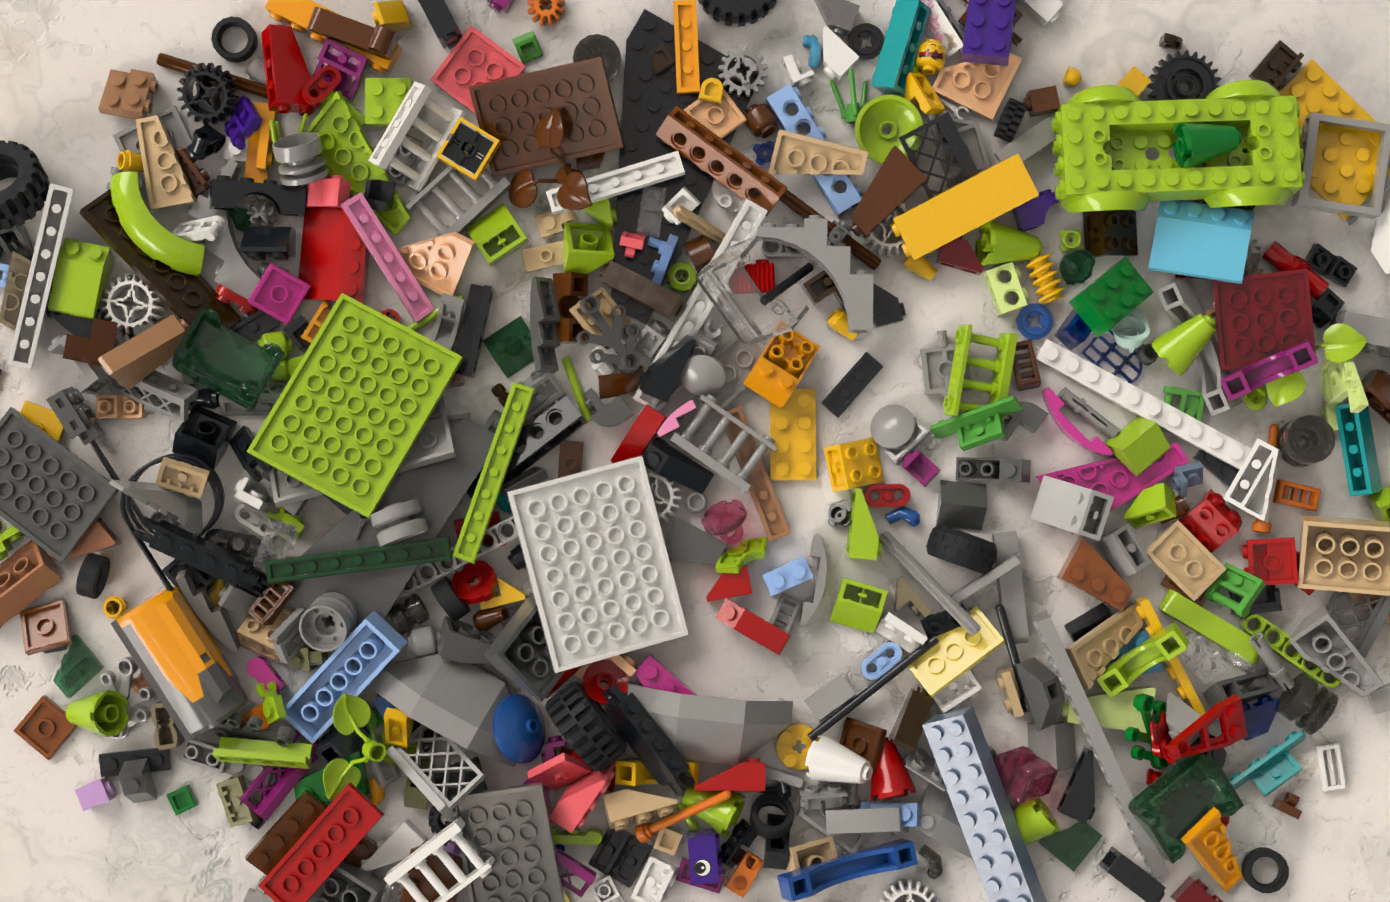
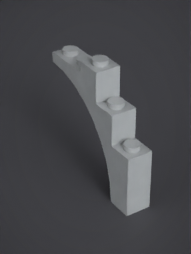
[188,159,261,299]
[757,215,874,333]

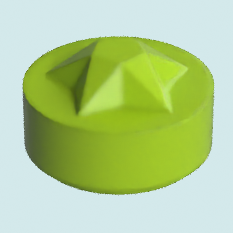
[1244,387,1268,410]

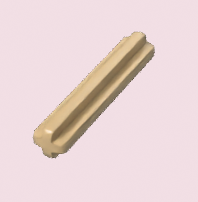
[672,205,726,246]

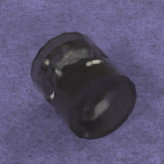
[389,593,431,635]

